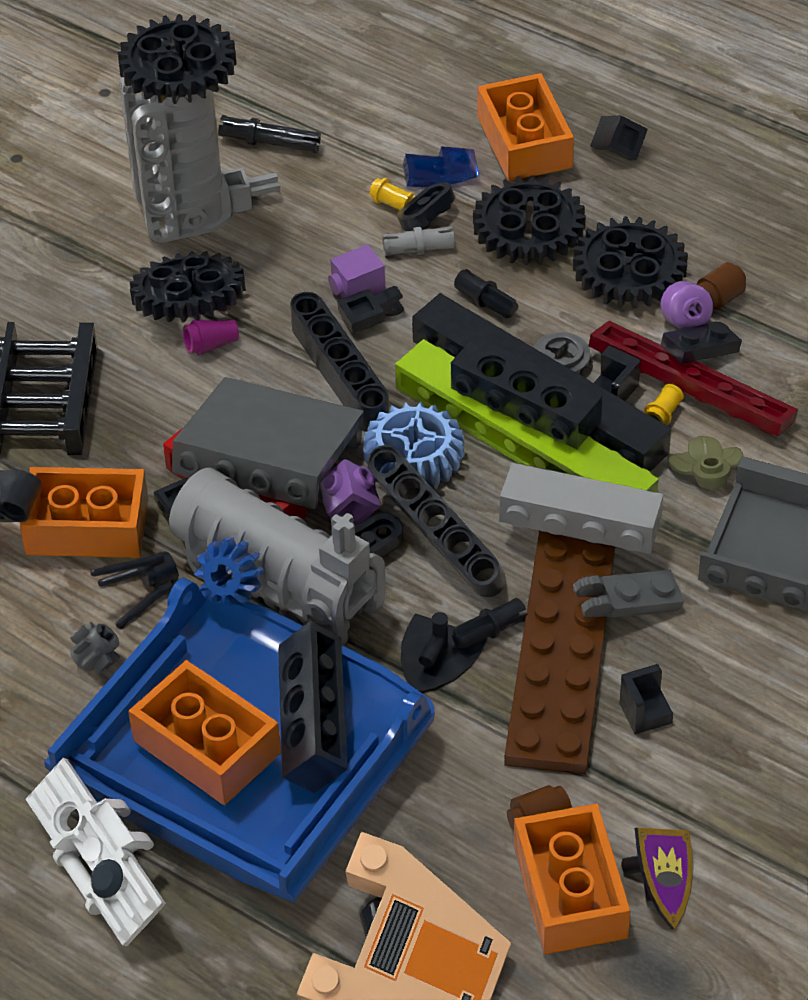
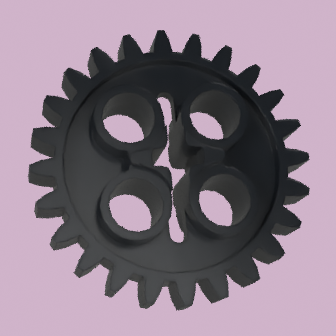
[118,14,237,104]
[473,176,586,265]
[573,216,688,308]
[129,251,246,323]

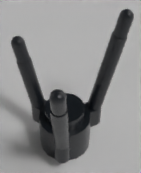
[90,551,179,628]

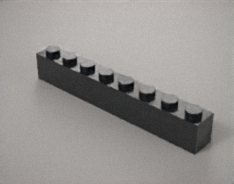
[412,293,671,472]

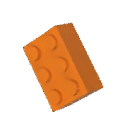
[477,73,574,182]
[20,467,149,558]
[128,660,281,806]
[514,803,630,955]

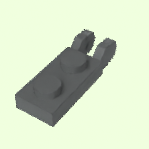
[573,569,685,618]

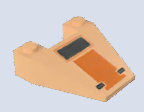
[297,832,511,1000]

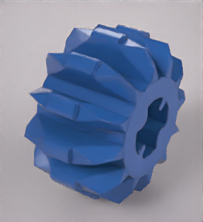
[194,537,265,607]

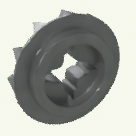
[533,332,591,374]

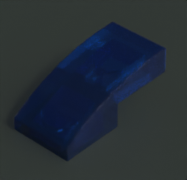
[403,146,479,187]

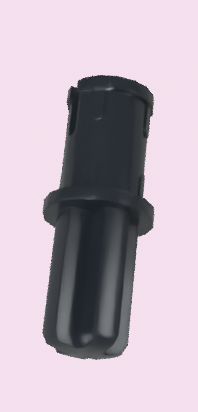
[454,269,519,318]
[451,598,528,649]

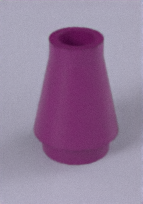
[183,320,239,355]

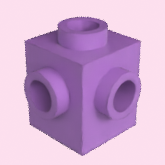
[320,459,381,526]

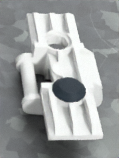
[26,758,166,946]

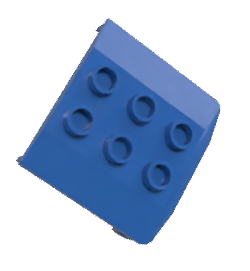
[44,577,435,903]

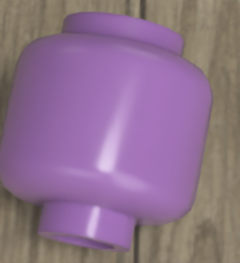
[661,281,713,329]

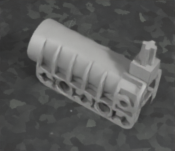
[119,47,280,243]
[169,467,386,646]

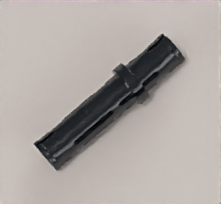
[218,115,321,153]

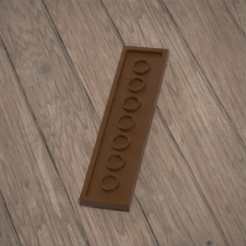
[504,530,616,775]

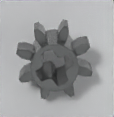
[70,622,120,673]

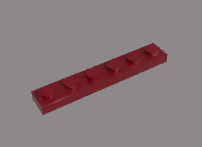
[588,321,799,437]

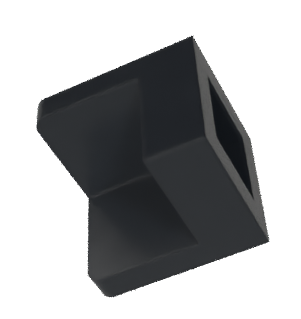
[590,115,648,160]
[594,346,641,402]
[619,664,673,734]

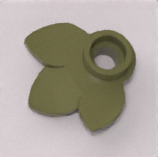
[667,436,743,489]

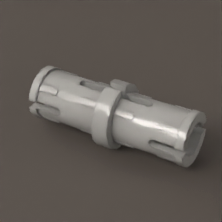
[382,226,455,257]

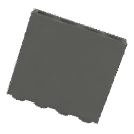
[172,377,364,509]
[698,456,808,611]

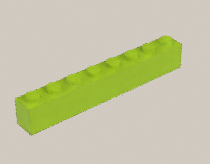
[395,339,659,493]

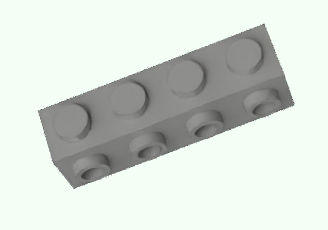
[499,463,663,554]

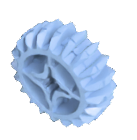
[363,402,464,493]

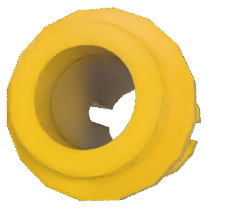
[369,178,415,210]
[644,384,684,426]

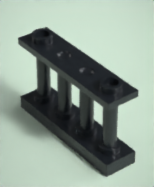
[0,322,98,455]

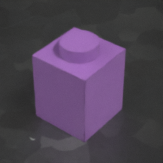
[328,244,386,299]

